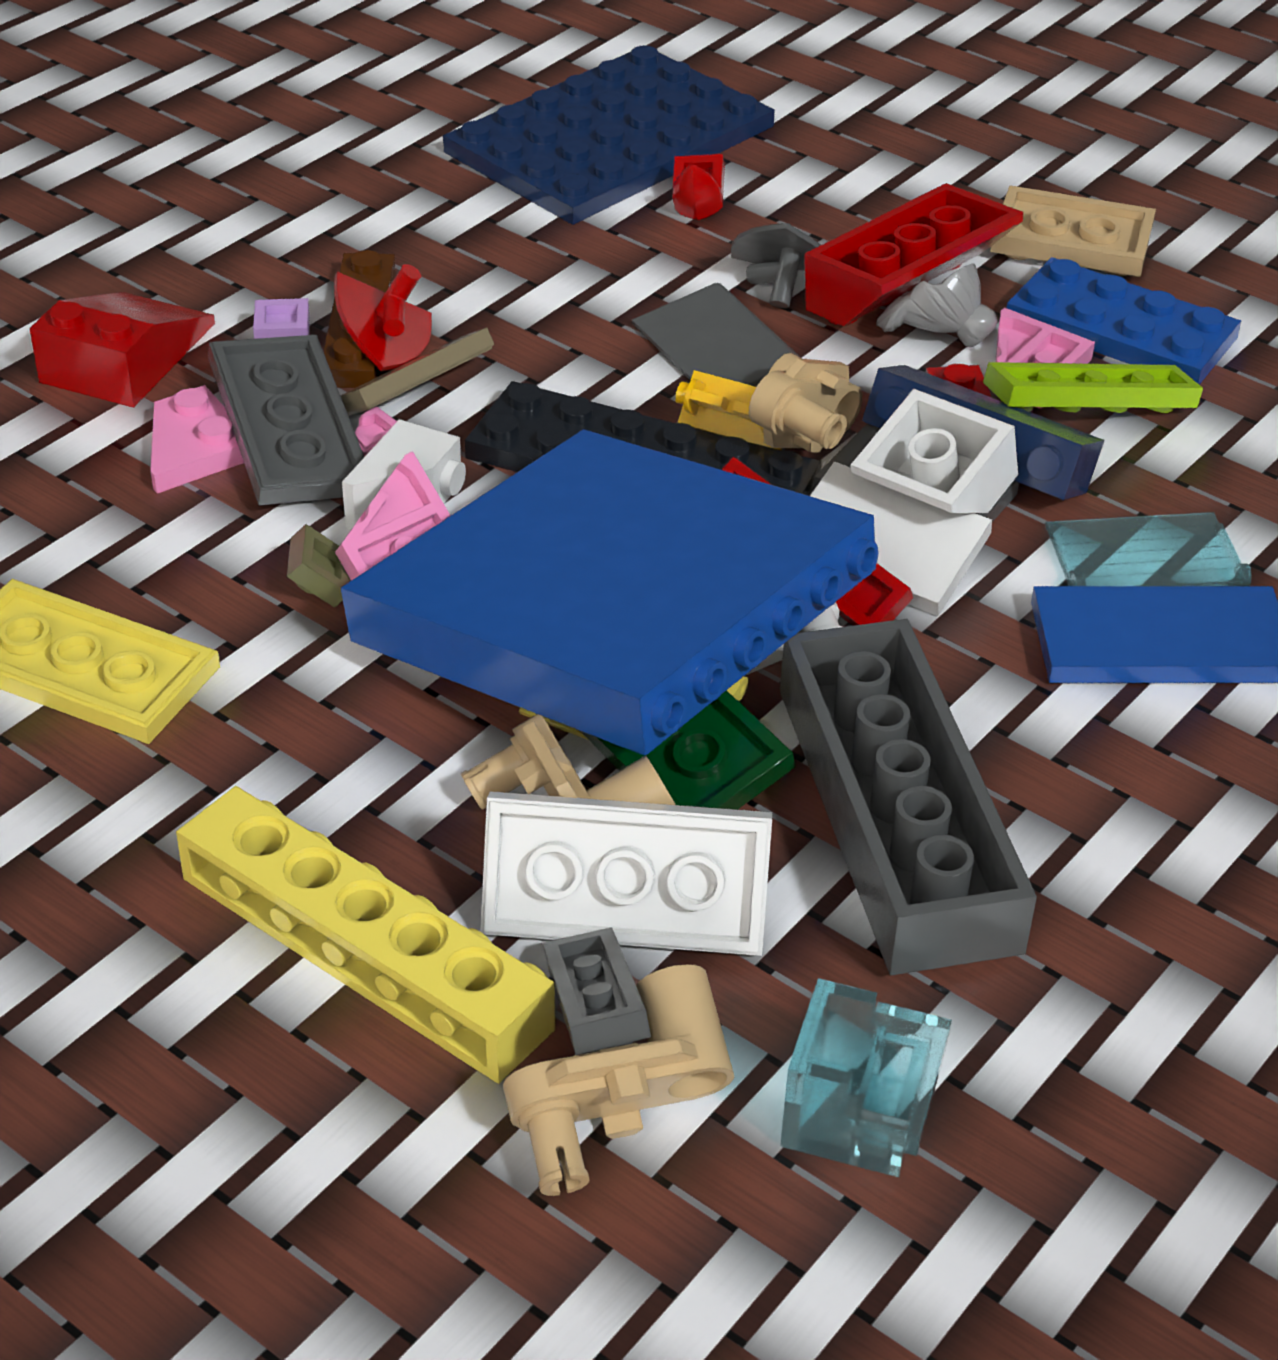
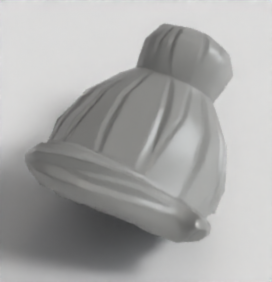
[876,263,997,347]

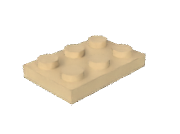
[990,185,1156,277]

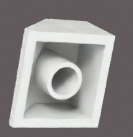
[850,389,1018,513]

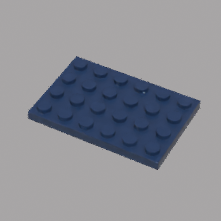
[443,45,775,225]

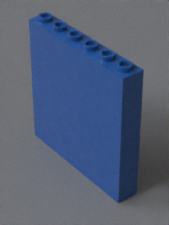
[341,429,879,756]

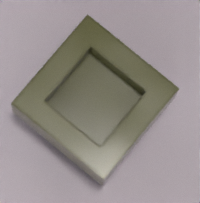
[287,524,351,608]

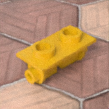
[675,370,782,450]

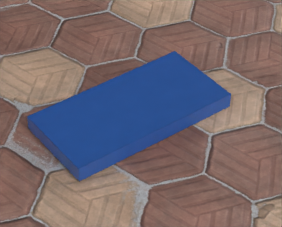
[1031,586,1278,683]

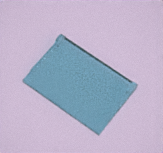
[1045,512,1252,586]

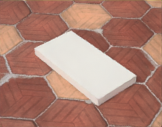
[480,791,772,956]

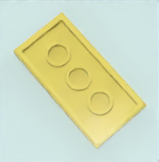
[0,579,220,744]

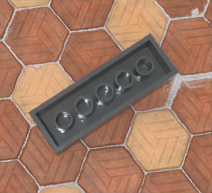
[780,619,1037,976]

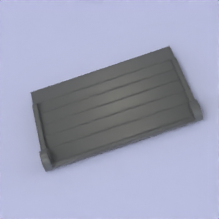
[632,283,801,387]

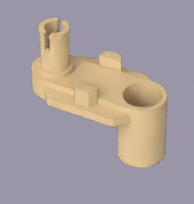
[749,353,863,452]
[461,714,676,810]
[503,964,735,1196]

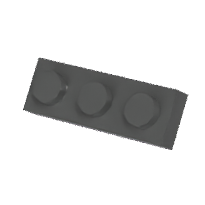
[543,927,651,1055]

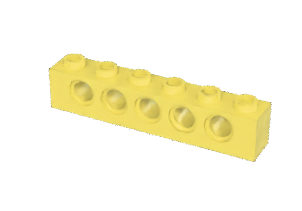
[176,786,555,1084]

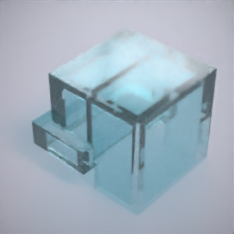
[780,978,952,1177]

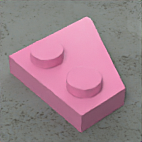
[996,308,1095,409]
[151,385,244,494]
[335,451,451,581]

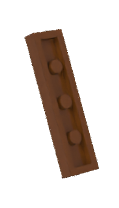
[323,250,396,388]

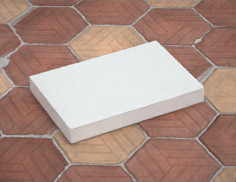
[810,461,992,616]

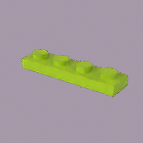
[983,362,1203,413]

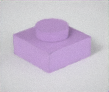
[253,298,310,339]

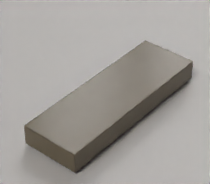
[340,327,495,416]

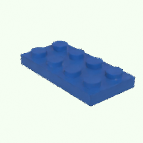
[1006,257,1242,385]

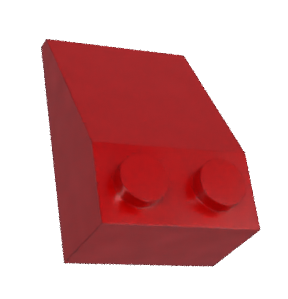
[29,292,215,408]

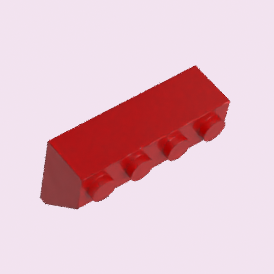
[804,183,1024,326]

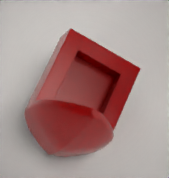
[672,154,725,220]

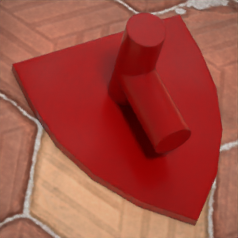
[334,264,432,371]

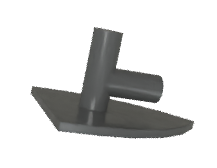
[731,223,821,309]

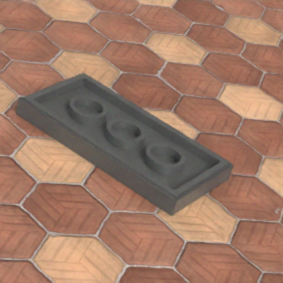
[208,335,364,505]

